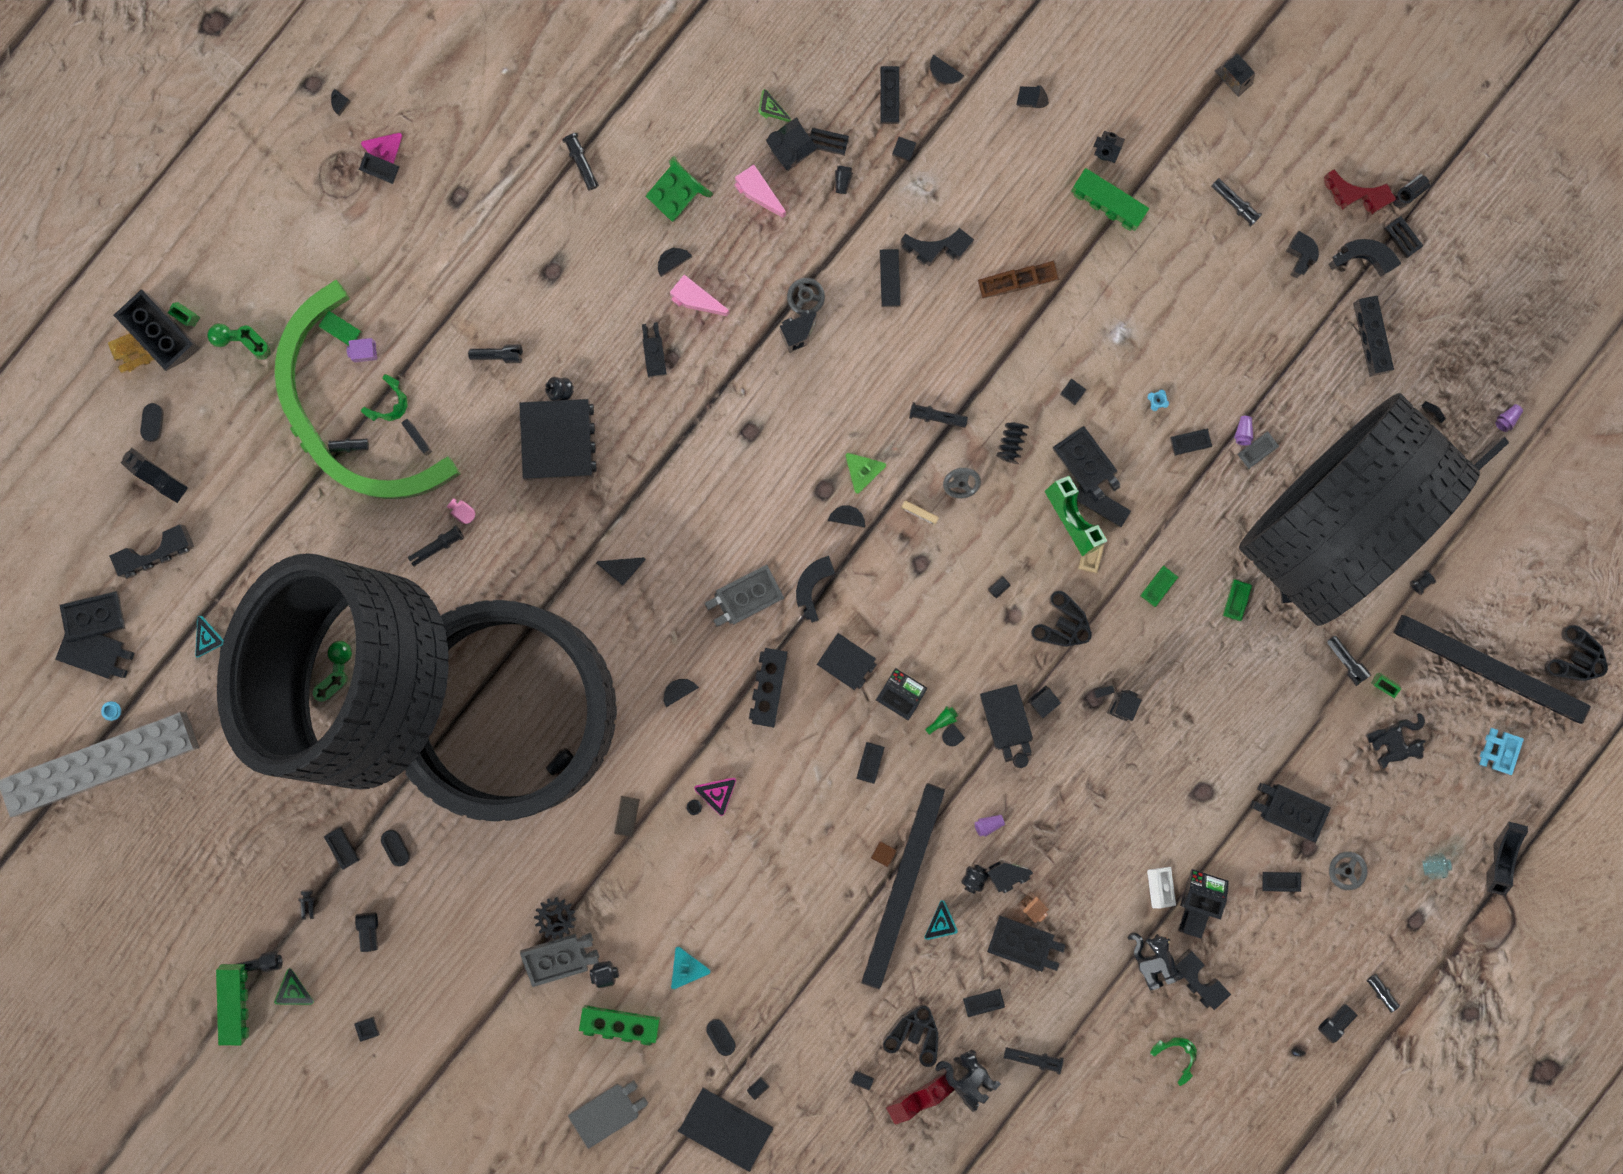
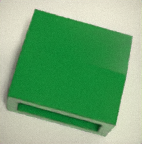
[167,302,201,327]
[1371,673,1401,699]

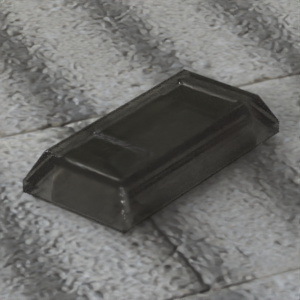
[614,796,640,837]

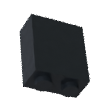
[816,633,877,691]

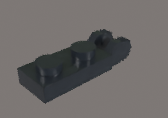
[642,322,667,378]

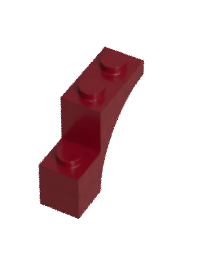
[1324,169,1396,215]
[886,1071,955,1125]

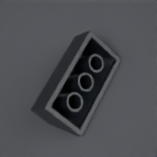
[113,289,199,371]

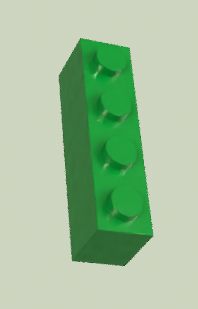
[1071,168,1150,231]
[216,964,249,1046]

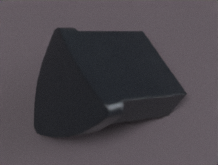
[1016,85,1049,108]

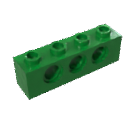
[579,1005,661,1046]

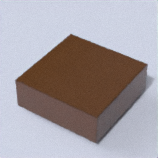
[871,841,897,867]

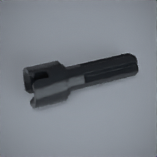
[468,344,523,364]
[1327,636,1371,686]
[236,950,283,972]

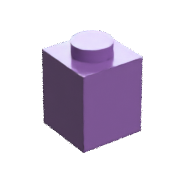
[347,338,377,363]

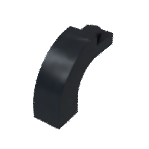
[1328,239,1401,277]
[796,556,835,623]

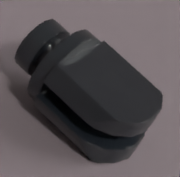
[298,890,316,920]

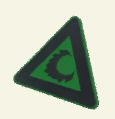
[274,968,314,1005]

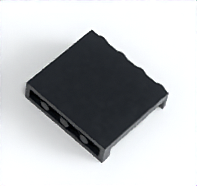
[519,399,597,481]

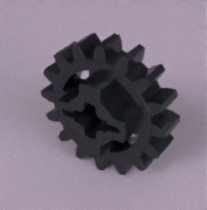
[534,897,577,940]

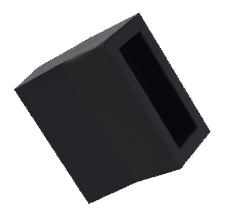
[1027,685,1061,718]
[1178,908,1209,939]

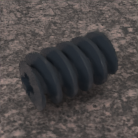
[996,422,1029,464]

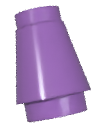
[1495,404,1523,432]
[1234,416,1254,445]
[974,815,1005,837]

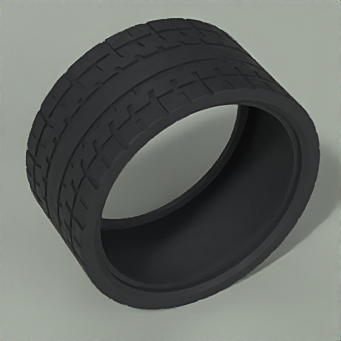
[1239,393,1480,626]
[217,553,449,790]
[405,600,617,822]

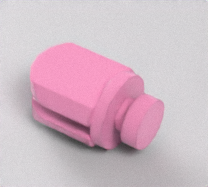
[447,498,475,524]

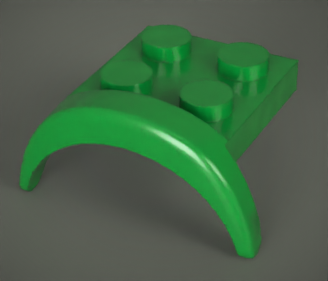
[645,156,713,222]

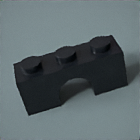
[1107,690,1142,721]
[1174,949,1231,1010]

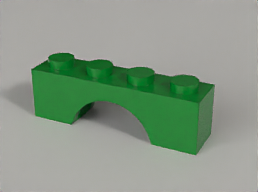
[1044,476,1107,557]

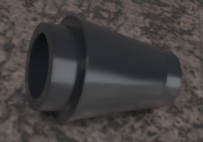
[835,166,853,194]
[546,748,574,776]

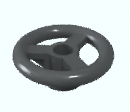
[787,278,825,314]
[943,468,981,499]
[1329,852,1368,890]

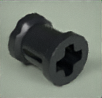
[1410,570,1436,595]

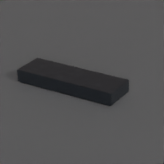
[880,66,899,124]
[879,249,901,307]
[1077,485,1131,528]

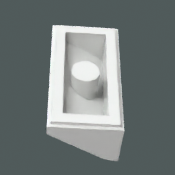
[1147,867,1176,908]

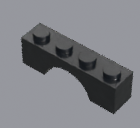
[109,524,194,579]

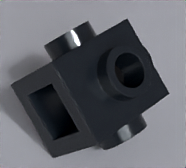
[1093,131,1125,163]

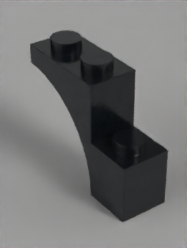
[900,228,974,267]
[121,447,188,503]
[1486,822,1528,896]

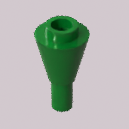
[925,706,959,735]

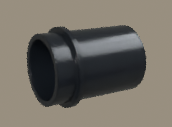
[988,576,1011,599]
[1013,753,1029,768]
[686,800,702,815]
[851,1071,874,1091]
[747,1077,770,1100]

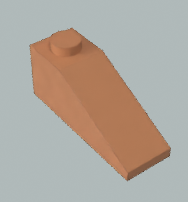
[1017,891,1049,923]

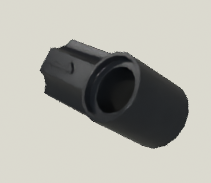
[1393,174,1431,208]
[355,912,378,952]
[1318,1003,1358,1043]

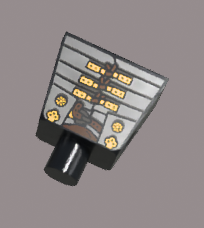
[1215,53,1255,97]

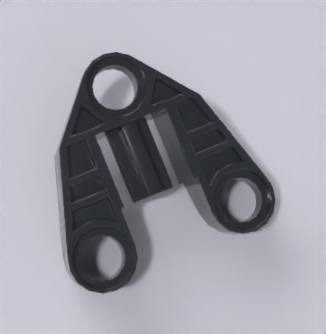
[1031,591,1092,647]
[1544,625,1608,681]
[882,1005,938,1067]

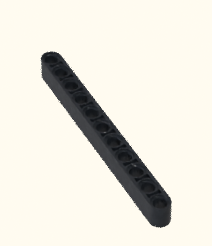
[1393,615,1591,724]
[861,783,945,990]

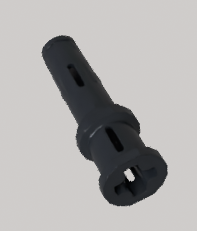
[562,133,599,191]
[1211,178,1262,227]
[909,402,968,428]
[408,525,464,567]
[1003,1047,1064,1075]

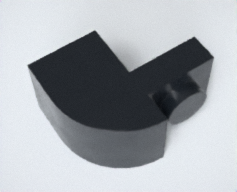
[1286,231,1319,278]

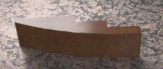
[978,261,1059,299]

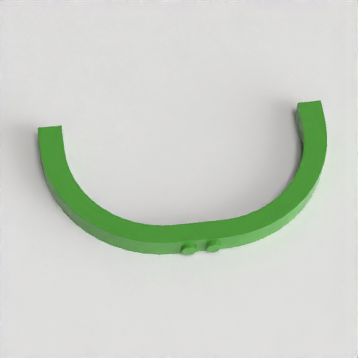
[275,280,461,499]

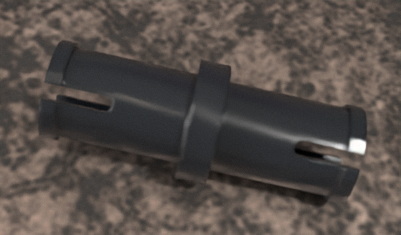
[328,438,369,453]
[1366,974,1400,1013]

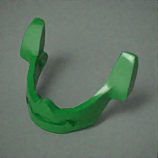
[361,374,408,421]
[1150,1037,1197,1086]

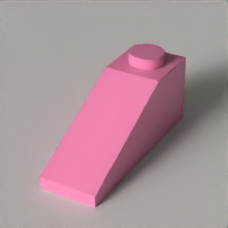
[734,165,786,218]
[670,275,730,316]

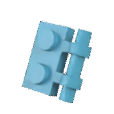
[1479,728,1524,775]

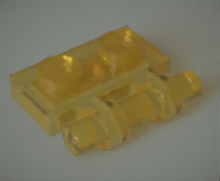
[108,333,154,373]

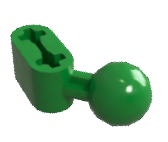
[207,323,271,360]
[313,641,352,702]

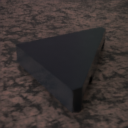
[596,557,646,586]

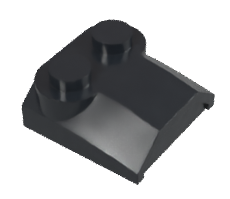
[765,117,819,171]

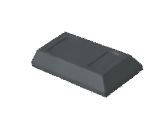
[1237,431,1279,469]

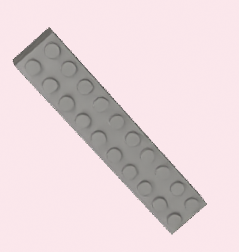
[0,712,199,817]

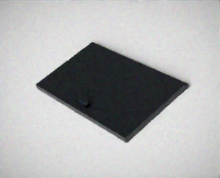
[678,1087,774,1172]

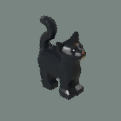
[1366,713,1426,769]
[1127,933,1184,991]
[935,1050,1001,1112]

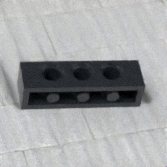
[1353,295,1394,377]
[749,648,788,728]

